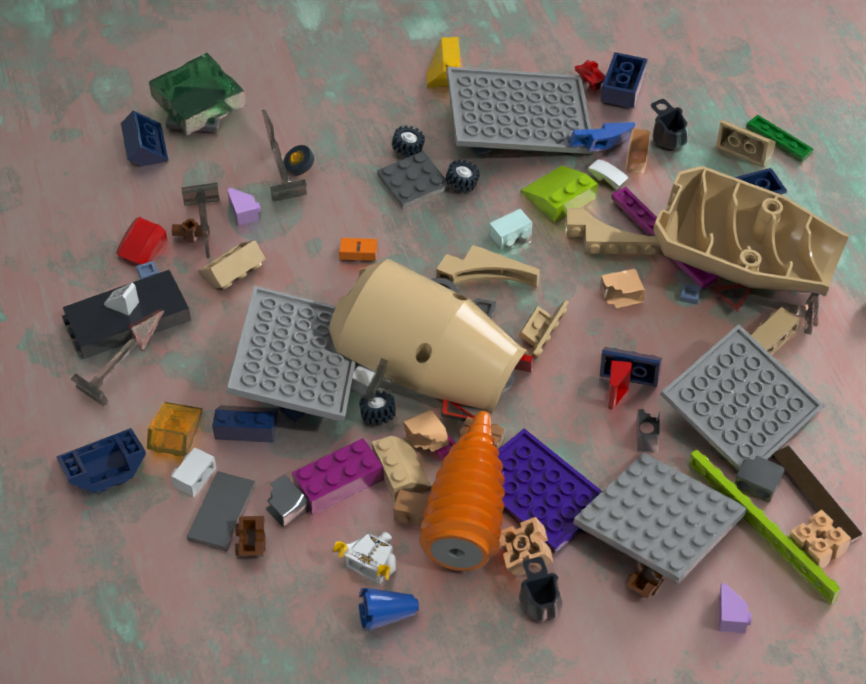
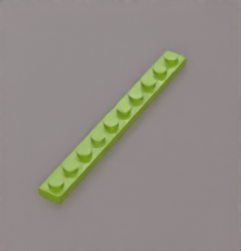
[689,450,841,604]

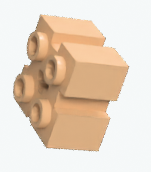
[790,510,851,569]
[499,517,554,577]

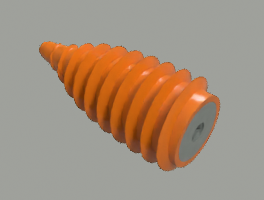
[419,411,505,571]

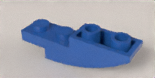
[568,122,636,152]

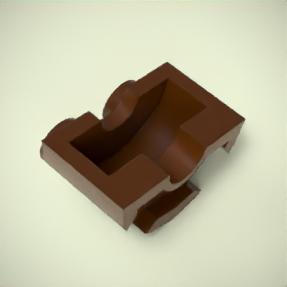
[235,516,266,557]
[625,561,664,600]

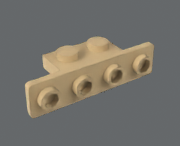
[519,300,569,359]

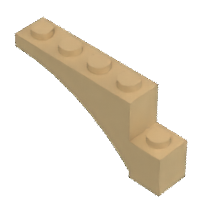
[566,208,660,255]
[436,245,540,287]

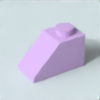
[227,188,261,226]
[719,583,751,633]

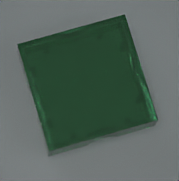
[149,53,246,135]

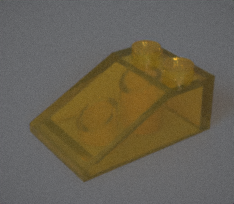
[147,402,203,456]

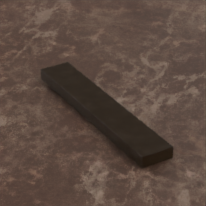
[772,445,863,544]

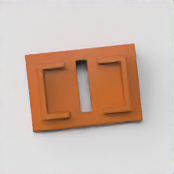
[339,238,378,261]

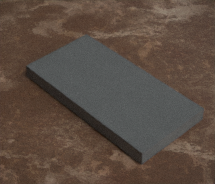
[187,471,256,551]

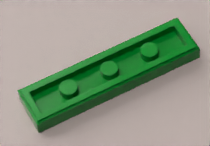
[746,114,813,162]

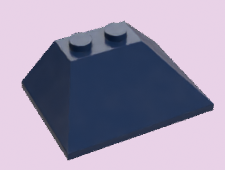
[56,428,146,493]

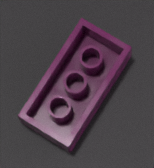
[292,438,384,515]

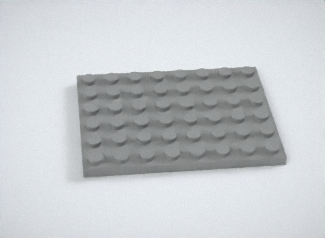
[446,67,595,154]
[226,286,356,422]

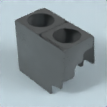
[637,409,660,452]
[735,456,785,503]
[266,475,309,527]

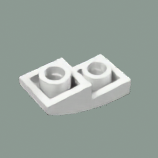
[587,159,629,190]

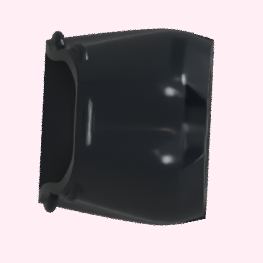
[651,99,689,150]
[519,557,562,622]

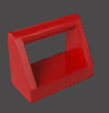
[608,361,632,410]

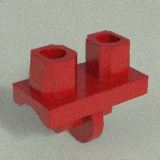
[575,60,605,91]

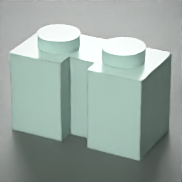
[489,209,532,249]

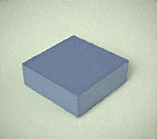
[136,261,158,279]
[679,283,702,305]

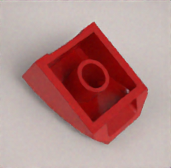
[116,217,168,264]

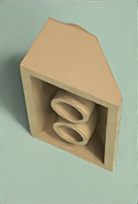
[716,120,775,167]
[198,240,266,289]
[372,436,432,502]

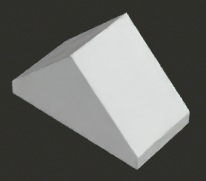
[104,283,139,315]

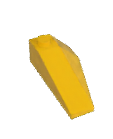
[426,37,460,87]

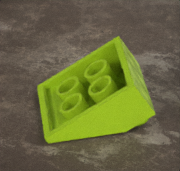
[521,165,598,223]

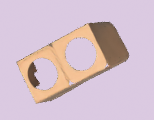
[626,128,650,174]
[600,269,645,308]
[403,410,449,452]

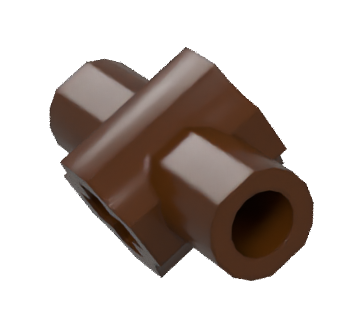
[172,219,210,243]

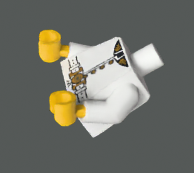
[332,532,396,584]

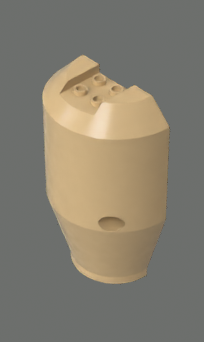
[653,166,849,296]
[329,259,528,413]

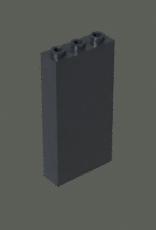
[62,269,191,359]

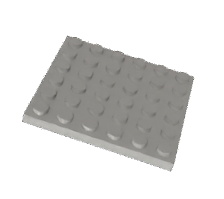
[660,324,824,471]
[574,452,747,584]

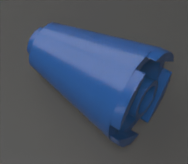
[359,588,419,631]

